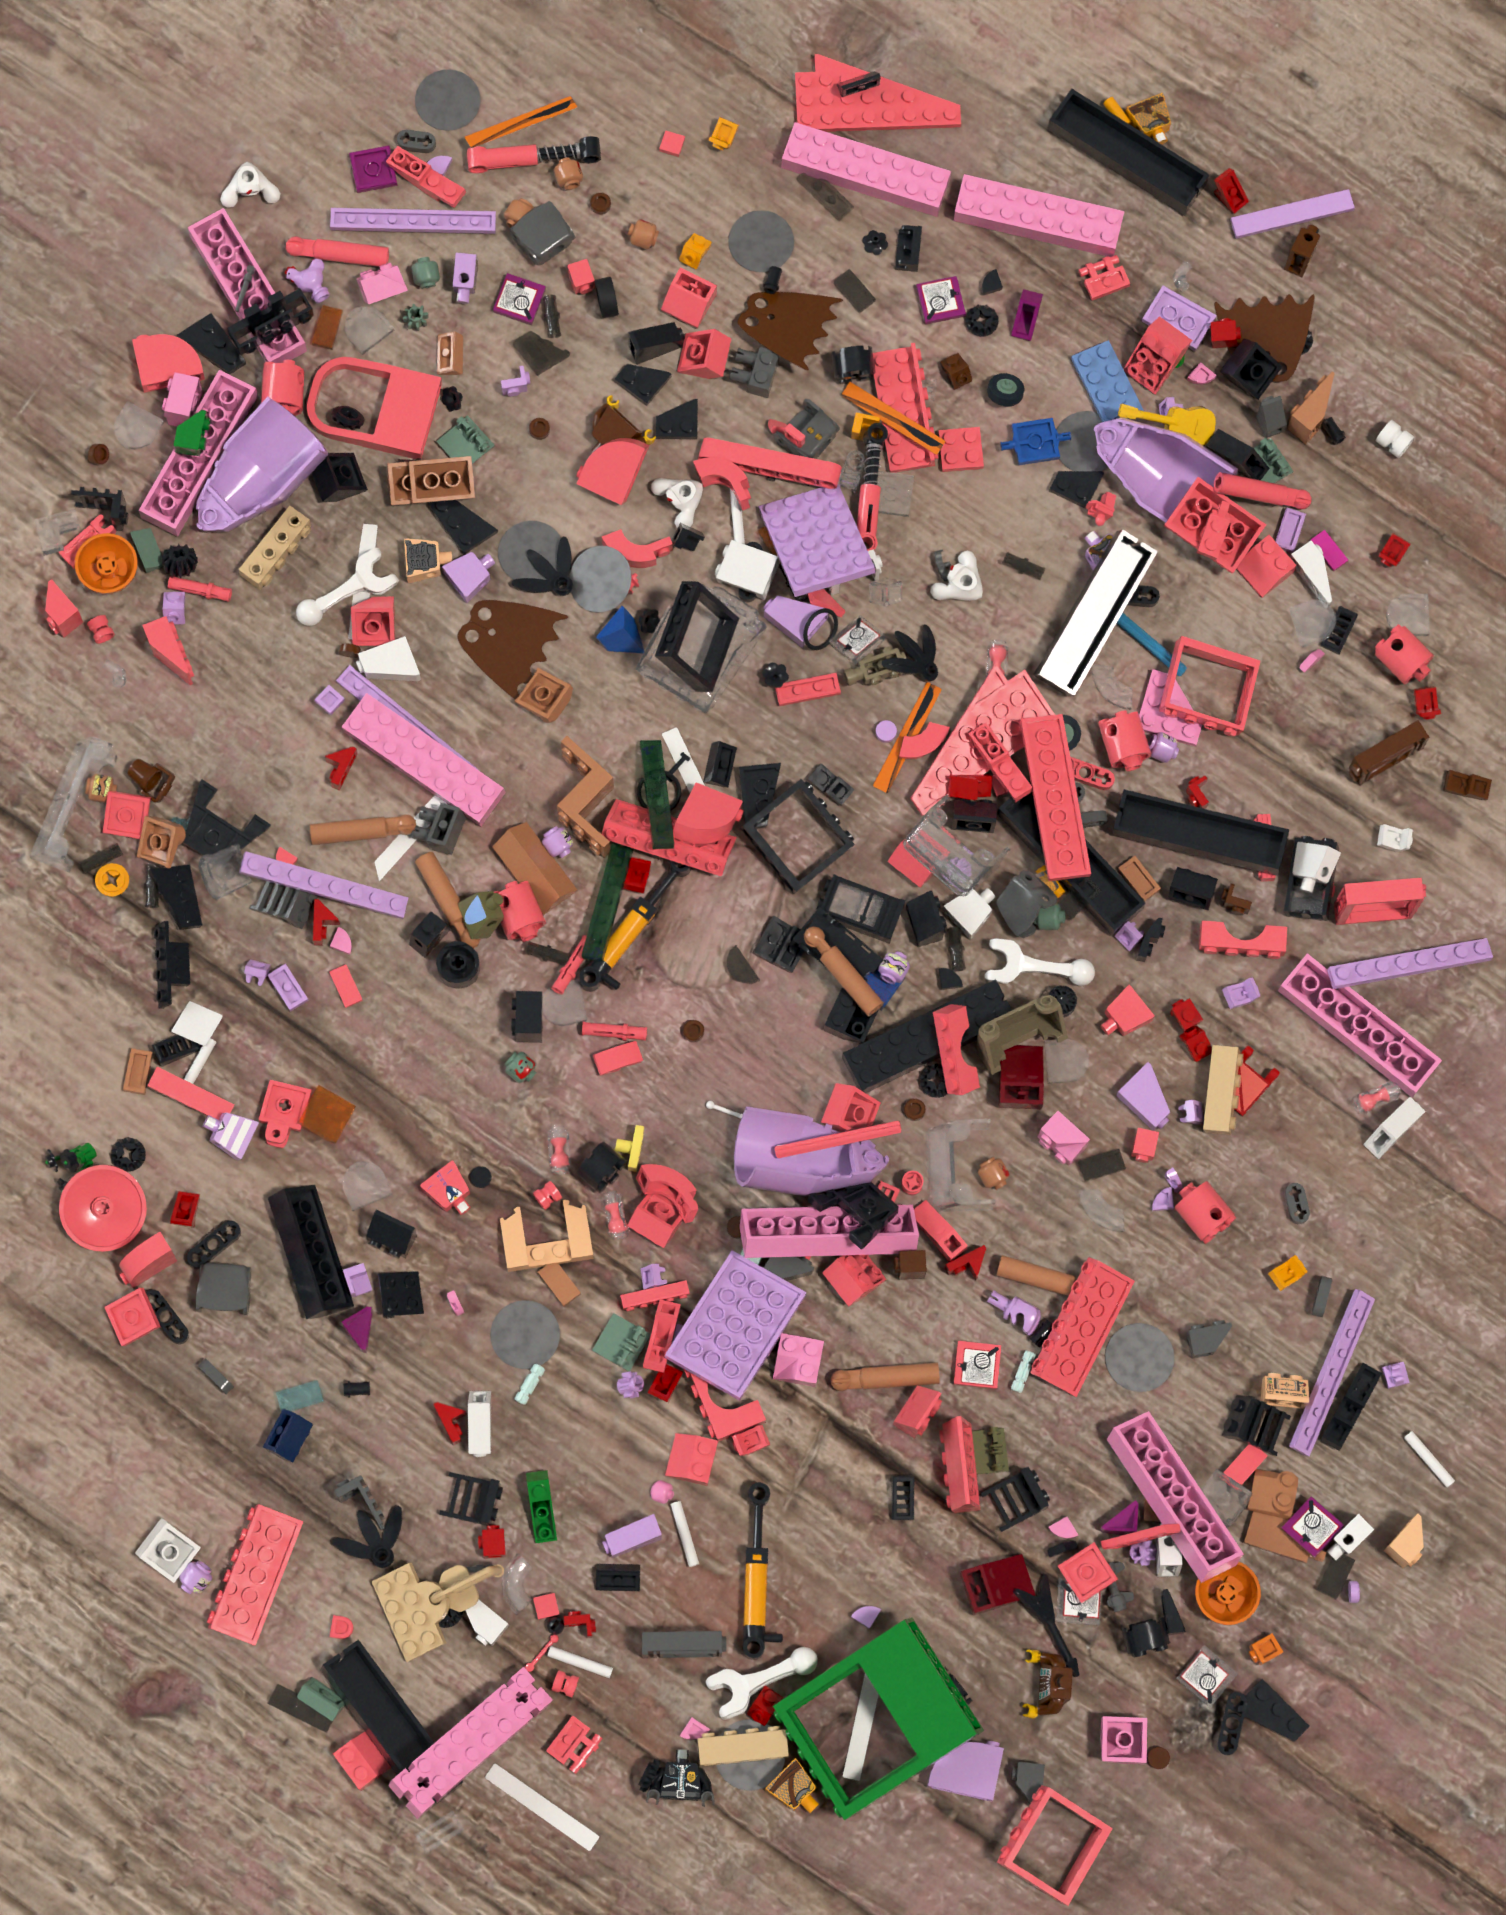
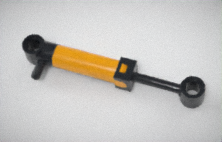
[579,861,691,992]
[743,1482,783,1660]

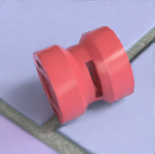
[87,615,115,644]
[901,1171,924,1196]
[533,1181,562,1210]
[551,1670,579,1698]

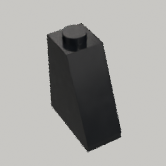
[628,322,685,365]
[1206,429,1270,480]

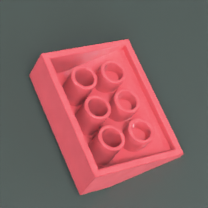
[1164,477,1266,574]
[940,1416,981,1513]

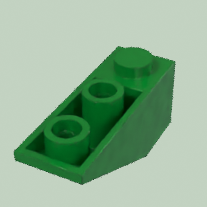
[526,1470,557,1543]

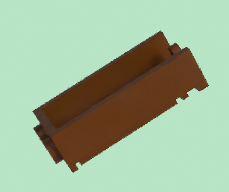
[1348,720,1430,786]

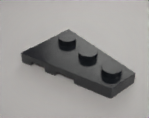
[177,313,246,375]
[428,500,498,555]
[739,763,781,829]
[147,865,202,930]
[1231,1679,1310,1742]

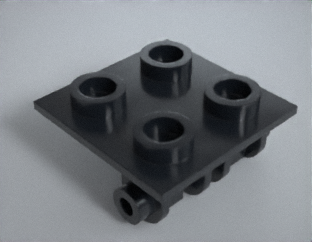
[378,1271,424,1319]

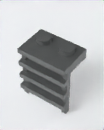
[250,881,317,929]
[334,1475,385,1530]

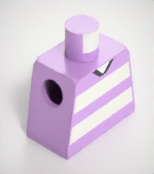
[203,1112,259,1161]

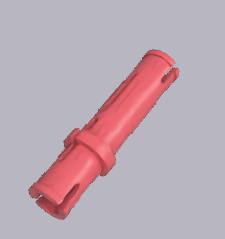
[168,576,232,602]
[551,935,595,995]
[582,1021,647,1041]

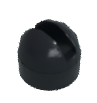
[547,1617,564,1635]

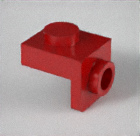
[1378,533,1411,567]
[1414,686,1441,719]
[1186,775,1209,809]
[623,857,651,894]
[1170,998,1203,1032]
[1179,1026,1212,1062]
[564,1611,596,1638]
[747,1686,784,1726]

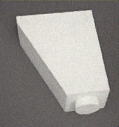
[356,636,421,681]
[1363,1097,1426,1159]
[468,1391,491,1457]

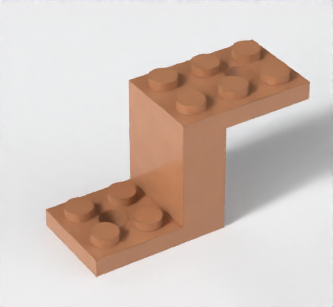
[557,736,614,858]

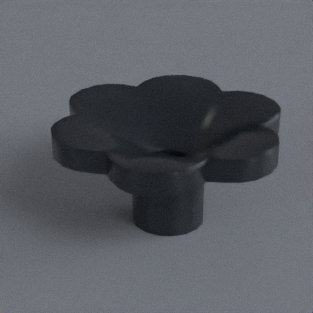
[862,230,888,255]
[442,386,463,411]
[639,608,660,634]
[762,662,789,688]

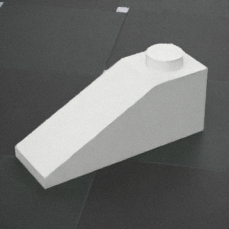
[1290,541,1332,609]
[465,1599,509,1646]

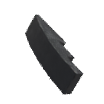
[1321,1363,1382,1451]

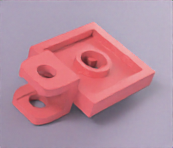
[259,1080,312,1148]

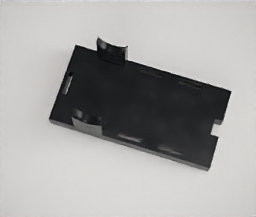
[793,907,883,983]

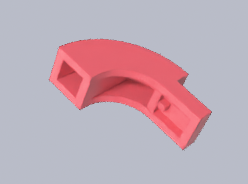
[693,458,751,511]
[602,529,673,568]
[636,1164,699,1223]
[643,1299,681,1373]

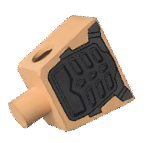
[404,539,452,583]

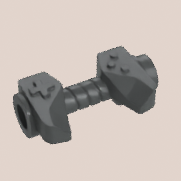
[1107,1562,1134,1612]

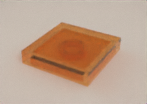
[297,1085,356,1144]

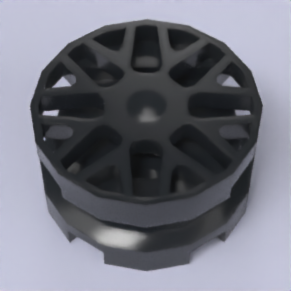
[1049,985,1077,1018]

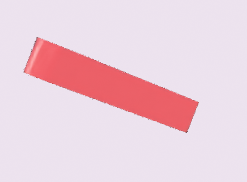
[698,438,842,489]

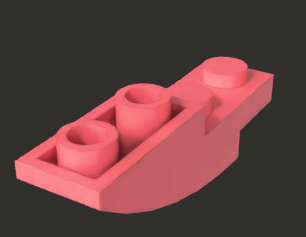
[386,146,466,208]
[968,723,1033,802]

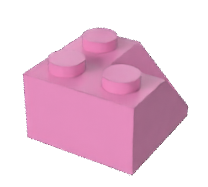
[356,262,408,304]
[162,372,203,427]
[1038,1111,1090,1166]
[773,1333,824,1387]
[1100,1716,1147,1765]

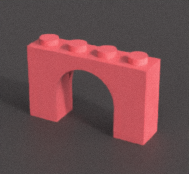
[683,1369,766,1442]

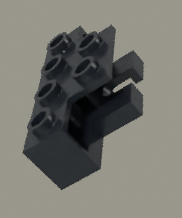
[227,288,314,355]

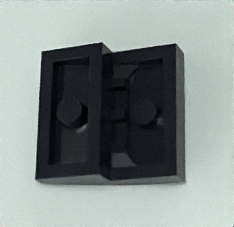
[752,916,804,973]

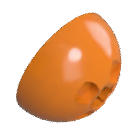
[75,533,138,594]
[1195,1562,1261,1625]

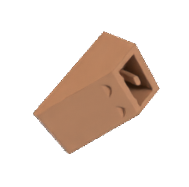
[1287,371,1335,445]

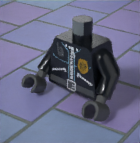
[646,1750,715,1807]

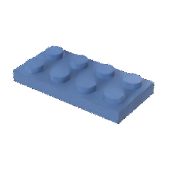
[1071,340,1144,422]

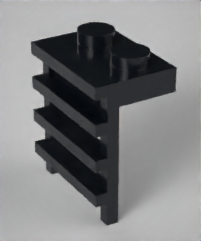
[71,487,128,531]
[1222,1395,1291,1456]
[981,1467,1050,1532]
[439,1472,503,1526]

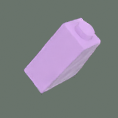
[763,596,829,648]
[1116,1062,1170,1131]
[602,1514,662,1558]

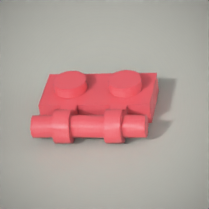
[1078,255,1130,301]
[546,1716,603,1774]

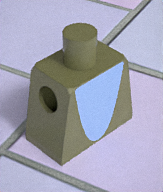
[458,891,504,940]

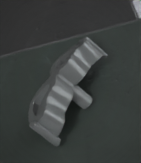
[934,549,951,581]

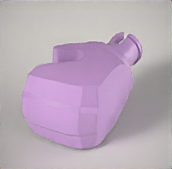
[987,1290,1041,1336]

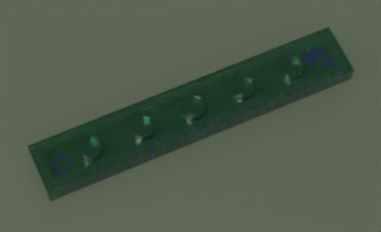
[639,740,674,849]
[581,842,634,961]

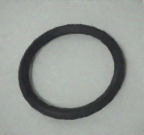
[803,608,838,650]
[637,770,681,813]

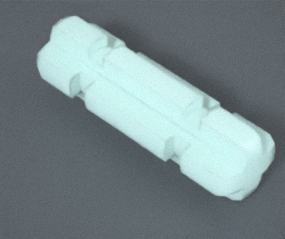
[1011,1351,1036,1393]
[515,1364,545,1405]

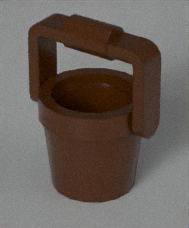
[127,759,175,803]

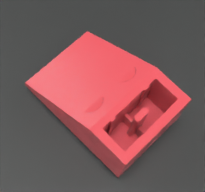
[1123,316,1193,395]
[142,616,194,685]
[893,1385,942,1439]

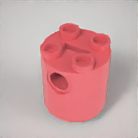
[261,360,304,416]
[1375,624,1434,685]
[1098,710,1151,771]
[494,881,546,942]
[1174,1181,1236,1244]

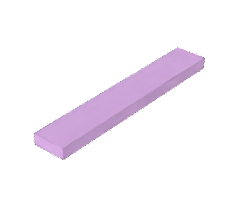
[1230,189,1355,239]

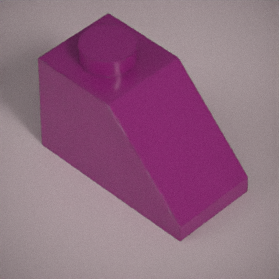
[1011,289,1043,341]

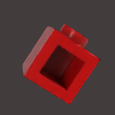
[1211,318,1241,348]
[478,1525,506,1559]

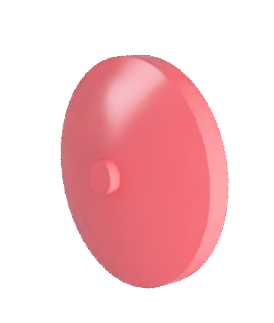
[59,1164,147,1252]

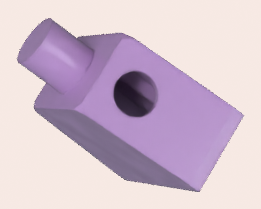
[442,552,495,603]

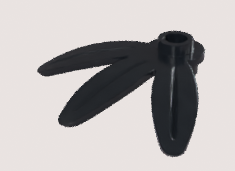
[512,536,573,596]
[882,624,938,682]
[332,1506,402,1568]

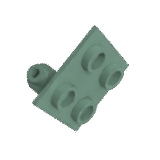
[436,415,495,464]
[1254,438,1294,483]
[592,1313,651,1371]

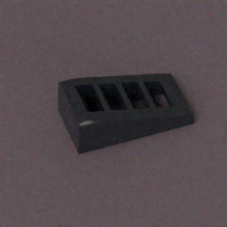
[1321,606,1358,655]
[152,1035,201,1067]
[891,1474,914,1520]
[1160,1589,1186,1635]

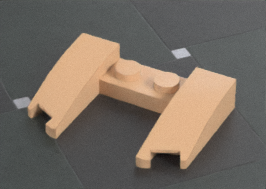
[500,1200,594,1272]

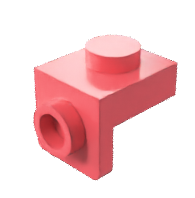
[732,1425,770,1456]

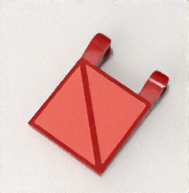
[1234,1046,1280,1117]

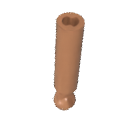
[310,814,416,845]
[415,852,480,948]
[804,926,884,1016]
[996,1255,1077,1296]
[831,1362,940,1391]

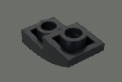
[1136,918,1165,962]

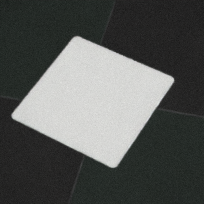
[172,1001,223,1046]

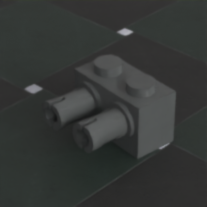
[729,347,779,398]
[411,803,466,855]

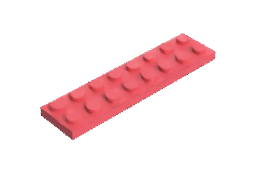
[1020,714,1091,881]

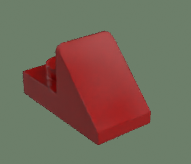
[1214,168,1249,214]
[325,747,358,791]
[949,774,992,800]
[313,899,340,946]
[170,1191,200,1228]
[945,1245,986,1280]
[648,1364,683,1403]
[433,1402,467,1445]

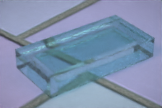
[276,1380,324,1412]

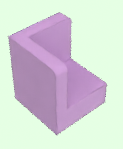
[343,1263,372,1298]

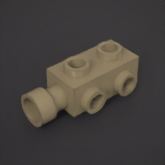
[843,646,907,686]

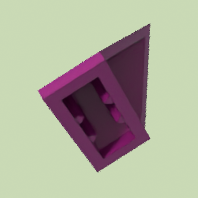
[342,1306,373,1353]
[1100,1500,1138,1535]

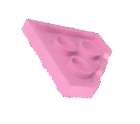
[1139,669,1202,747]

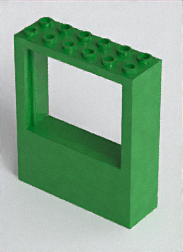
[773,1617,984,1820]

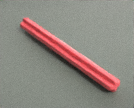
[775,1121,901,1158]

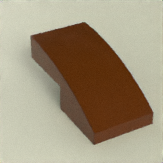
[1443,770,1492,800]

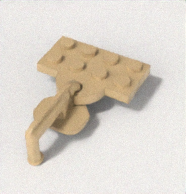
[372,1563,504,1662]

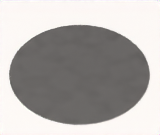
[415,69,480,130]
[728,210,794,272]
[1057,411,1108,471]
[498,521,561,580]
[569,546,632,612]
[491,1300,560,1369]
[1105,1323,1174,1392]
[716,1719,785,1791]

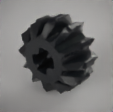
[162,543,198,578]

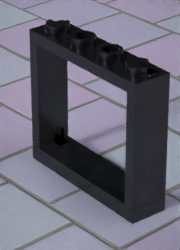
[655,581,739,693]
[740,779,855,894]

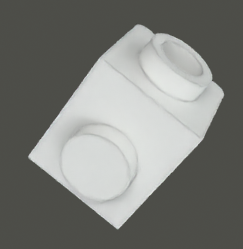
[1377,824,1413,852]

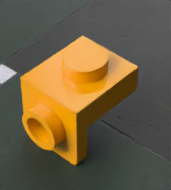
[709,117,739,150]
[679,233,712,269]
[1268,1255,1307,1291]

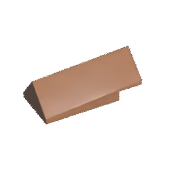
[387,456,475,505]
[492,822,578,916]

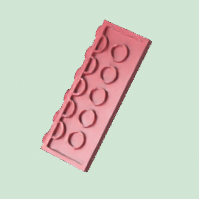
[873,342,939,474]
[602,799,737,876]
[1030,1257,1135,1397]
[206,1504,303,1646]

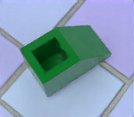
[173,410,210,457]

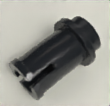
[763,266,782,294]
[1321,417,1346,445]
[1030,1319,1052,1348]
[343,1381,370,1398]

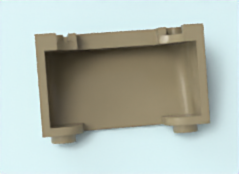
[975,995,1068,1075]

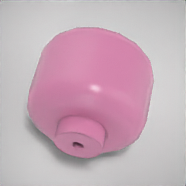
[650,1480,674,1504]

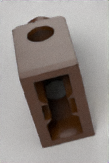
[1284,225,1320,278]

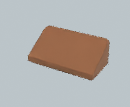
[437,331,463,375]

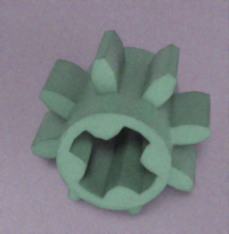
[403,304,429,331]

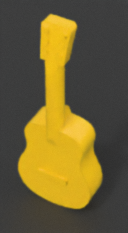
[1118,403,1216,446]

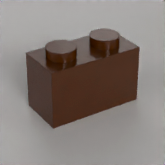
[894,1250,927,1280]

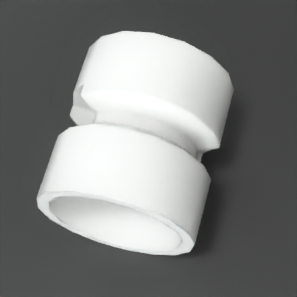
[1375,420,1415,458]

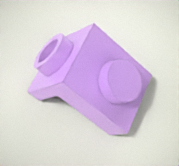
[501,366,531,397]
[163,592,186,624]
[1222,977,1260,1009]

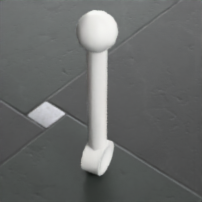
[706,1101,743,1119]

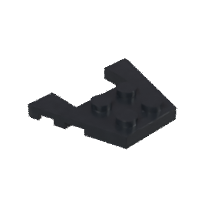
[183,779,271,867]
[808,1182,899,1249]

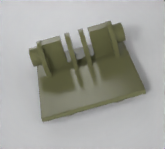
[972,1427,1009,1475]

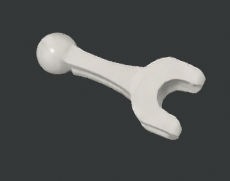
[296,548,399,626]
[985,939,1095,986]
[706,1647,818,1720]

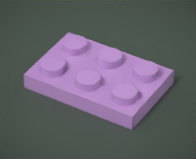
[1142,286,1217,352]

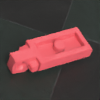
[1196,500,1231,560]

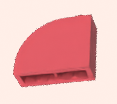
[132,334,205,393]
[576,438,650,505]
[671,782,744,844]
[119,1232,177,1288]

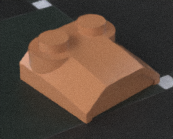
[515,668,573,723]
[137,816,186,868]
[1247,1469,1298,1520]

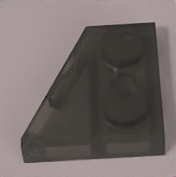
[513,331,570,376]

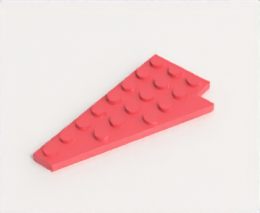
[795,54,961,132]
[910,665,1055,816]

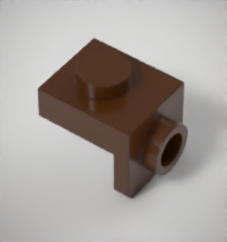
[940,353,972,389]
[1221,883,1252,915]

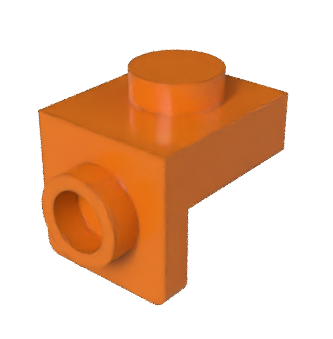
[1249,1633,1283,1666]

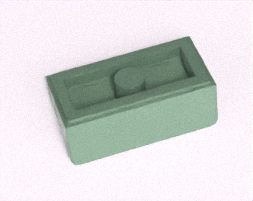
[130,528,163,573]
[297,1677,346,1721]

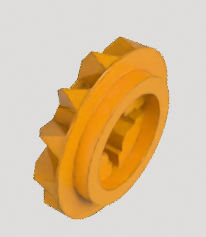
[95,863,130,897]

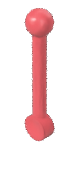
[525,1634,559,1672]

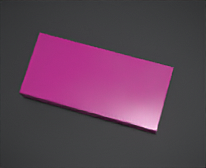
[1310,530,1348,572]

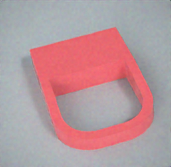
[307,357,442,460]

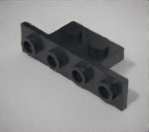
[154,921,190,1009]

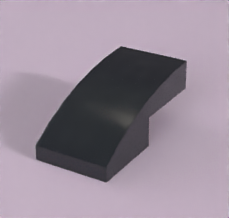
[807,763,854,806]

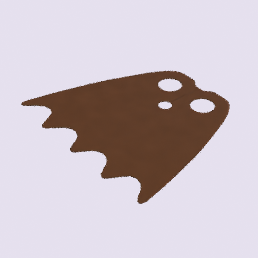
[738,292,843,370]
[1214,294,1315,382]
[457,600,568,699]

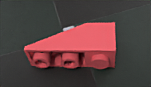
[914,1200,968,1262]

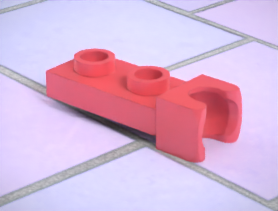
[59,514,116,569]

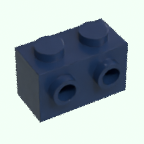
[263,1408,313,1463]

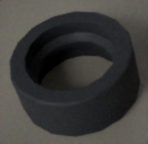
[595,277,619,318]

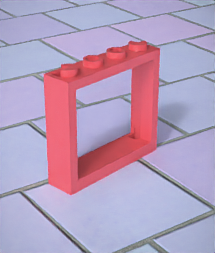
[1159,636,1260,736]
[1334,878,1426,925]
[997,1785,1113,1906]

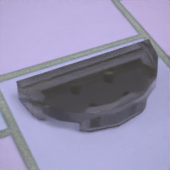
[727,945,760,984]

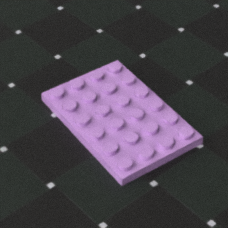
[759,484,875,597]
[665,1250,807,1401]

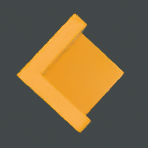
[851,412,880,441]

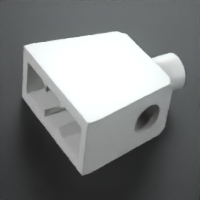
[1292,842,1341,893]
[943,888,995,940]
[1327,1514,1374,1560]
[1155,1523,1182,1577]

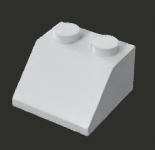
[135,1518,201,1583]

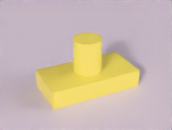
[615,1125,644,1172]

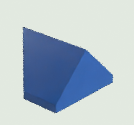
[596,606,645,653]

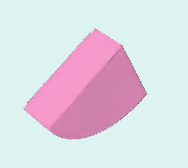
[1187,363,1217,384]
[1299,649,1325,673]
[330,927,352,955]
[447,1290,464,1316]
[1048,1517,1078,1539]
[680,1718,710,1740]

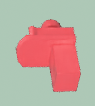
[1086,492,1117,526]

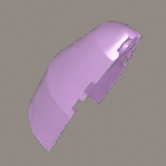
[196,397,328,532]
[1094,417,1238,523]
[734,1107,889,1196]

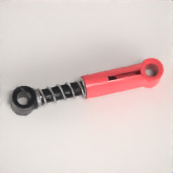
[467,136,601,173]
[857,423,888,551]

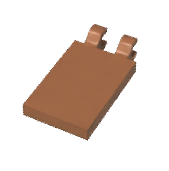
[1243,1511,1326,1564]

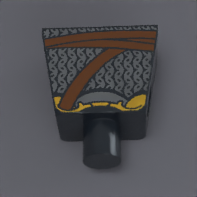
[409,912,452,958]

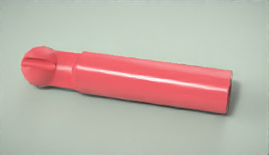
[286,236,389,267]
[1214,472,1312,510]

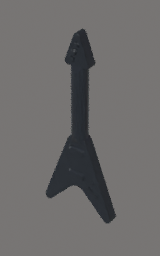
[1013,1574,1080,1677]

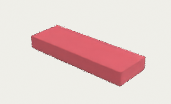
[775,673,841,706]

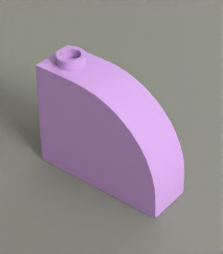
[927,1740,1004,1802]

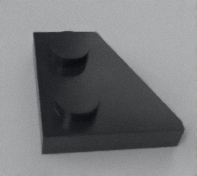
[614,364,672,406]
[656,399,698,440]
[1049,471,1104,509]

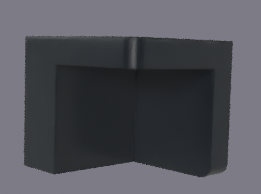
[671,522,705,551]

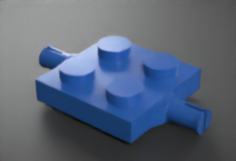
[1000,418,1071,465]

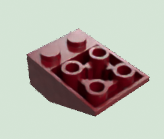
[999,1045,1044,1110]
[960,1554,1036,1616]

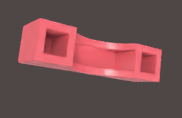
[1199,921,1287,959]
[933,1004,980,1095]

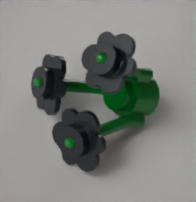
[45,1143,97,1192]

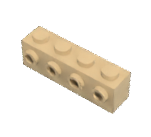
[239,506,311,590]
[1203,1045,1243,1135]
[698,1726,789,1767]

